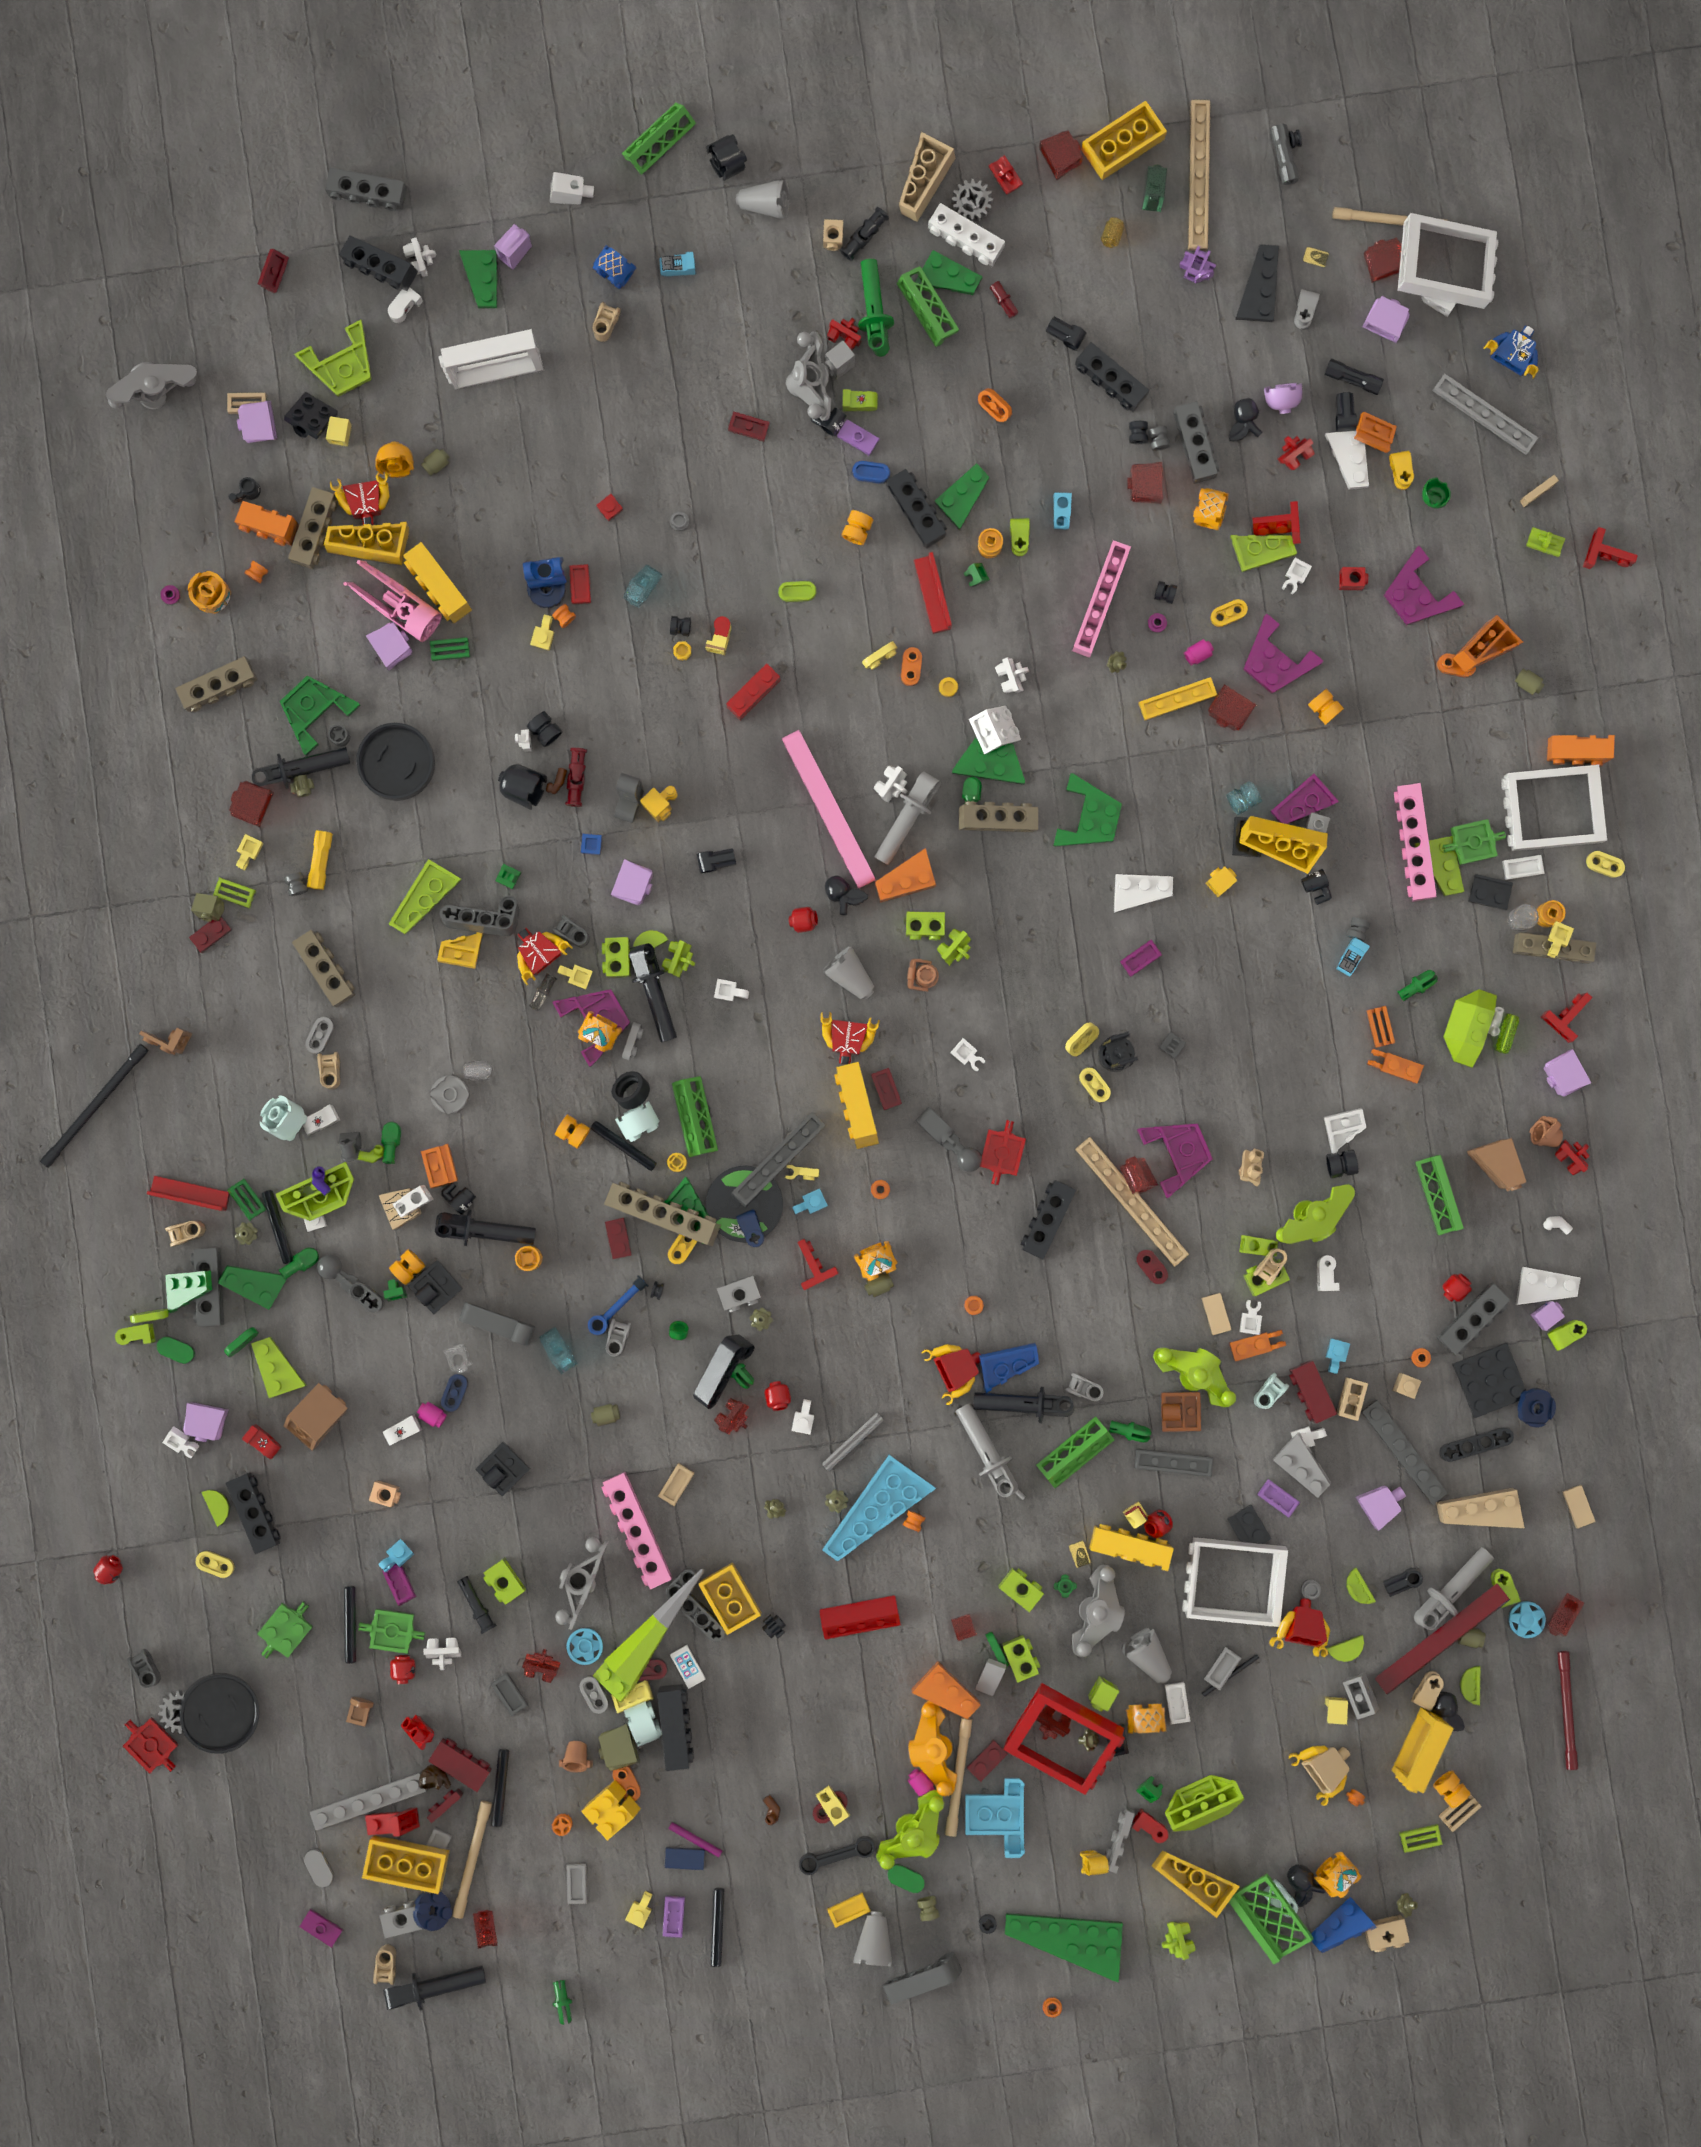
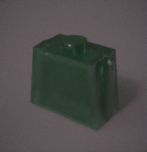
[1142,164,1167,212]

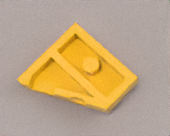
[437,932,483,969]

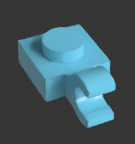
[792,1189,828,1214]
[1326,1338,1350,1374]
[378,1539,414,1573]

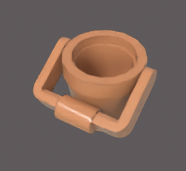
[907,959,939,992]
[1530,1116,1563,1147]
[559,1741,593,1772]

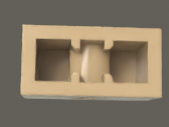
[1336,1377,1368,1421]
[1365,1915,1410,1952]

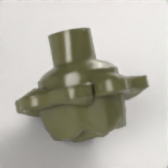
[1107,651,1127,673]
[235,1222,258,1245]
[749,1307,773,1331]
[825,1489,848,1513]
[764,1499,786,1519]
[1078,1729,1099,1751]
[1397,1893,1418,1918]

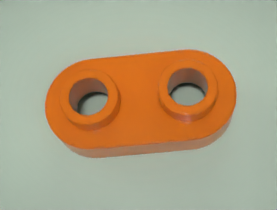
[978,388,1012,422]
[901,647,922,686]
[1437,653,1476,678]
[613,1766,641,1801]

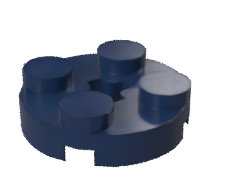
[527,584,566,608]
[1518,1388,1556,1428]
[413,1891,452,1931]

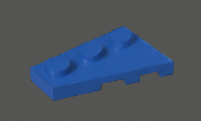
[979,1343,1039,1393]
[1311,1897,1378,1953]

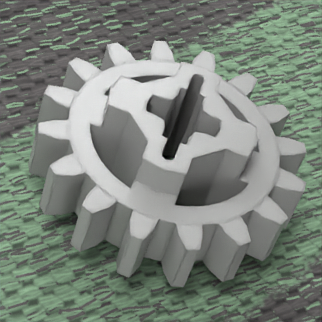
[952,179,993,222]
[158,1690,185,1734]

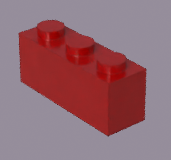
[726,664,781,721]

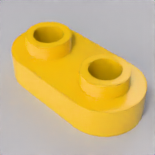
[1210,599,1248,627]
[668,1234,697,1264]

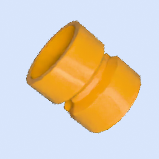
[841,510,874,545]
[977,528,1003,559]
[1308,688,1344,725]
[1535,900,1566,928]
[555,1114,591,1149]
[515,1246,543,1271]
[389,1249,426,1285]
[1433,1770,1470,1808]

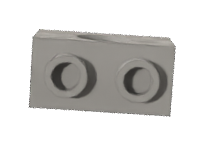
[825,341,855,380]
[717,1276,761,1312]
[1343,1672,1380,1720]
[380,1900,422,1938]

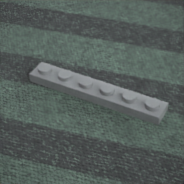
[1433,373,1538,455]
[309,1772,427,1831]

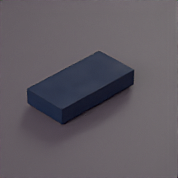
[665,1847,705,1870]

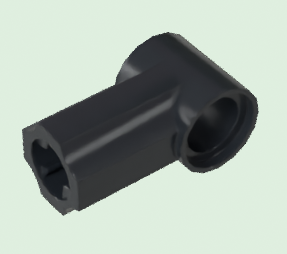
[1046,316,1087,351]
[1335,392,1357,431]
[696,848,736,873]
[1383,1568,1423,1597]

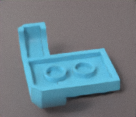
[965,1778,1025,1858]

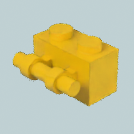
[640,786,678,822]

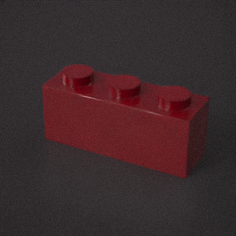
[1289,1360,1337,1424]
[428,1738,492,1792]

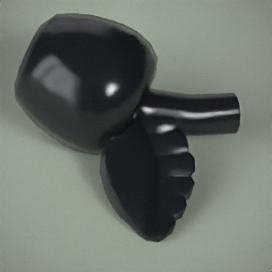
[1229,398,1263,441]
[825,875,868,916]
[1433,1692,1465,1732]
[1287,1864,1325,1907]

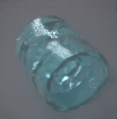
[1226,781,1262,815]

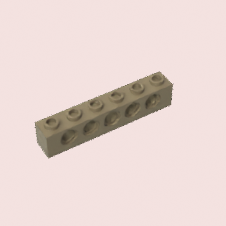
[604,1182,721,1247]

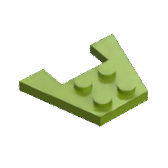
[294,320,372,397]

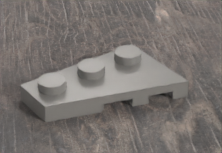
[1273,1432,1331,1498]

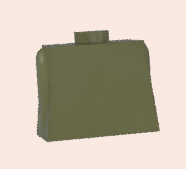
[598,1724,641,1771]

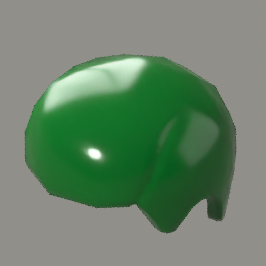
[1422,477,1451,509]

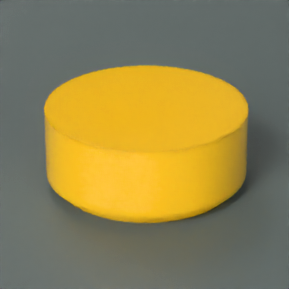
[939,677,958,697]

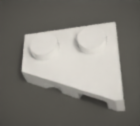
[1324,1108,1366,1153]

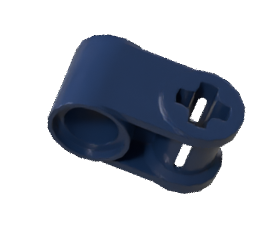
[736,1209,765,1247]

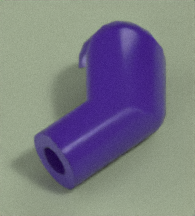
[312,1166,331,1196]

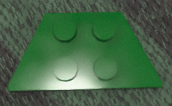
[952,738,1025,785]

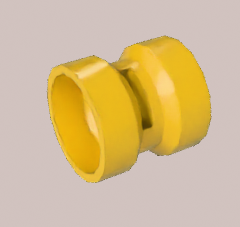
[667,1153,687,1172]

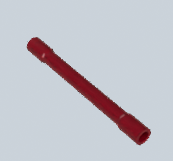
[1557,1651,1578,1770]

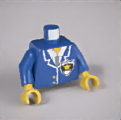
[1483,326,1538,379]

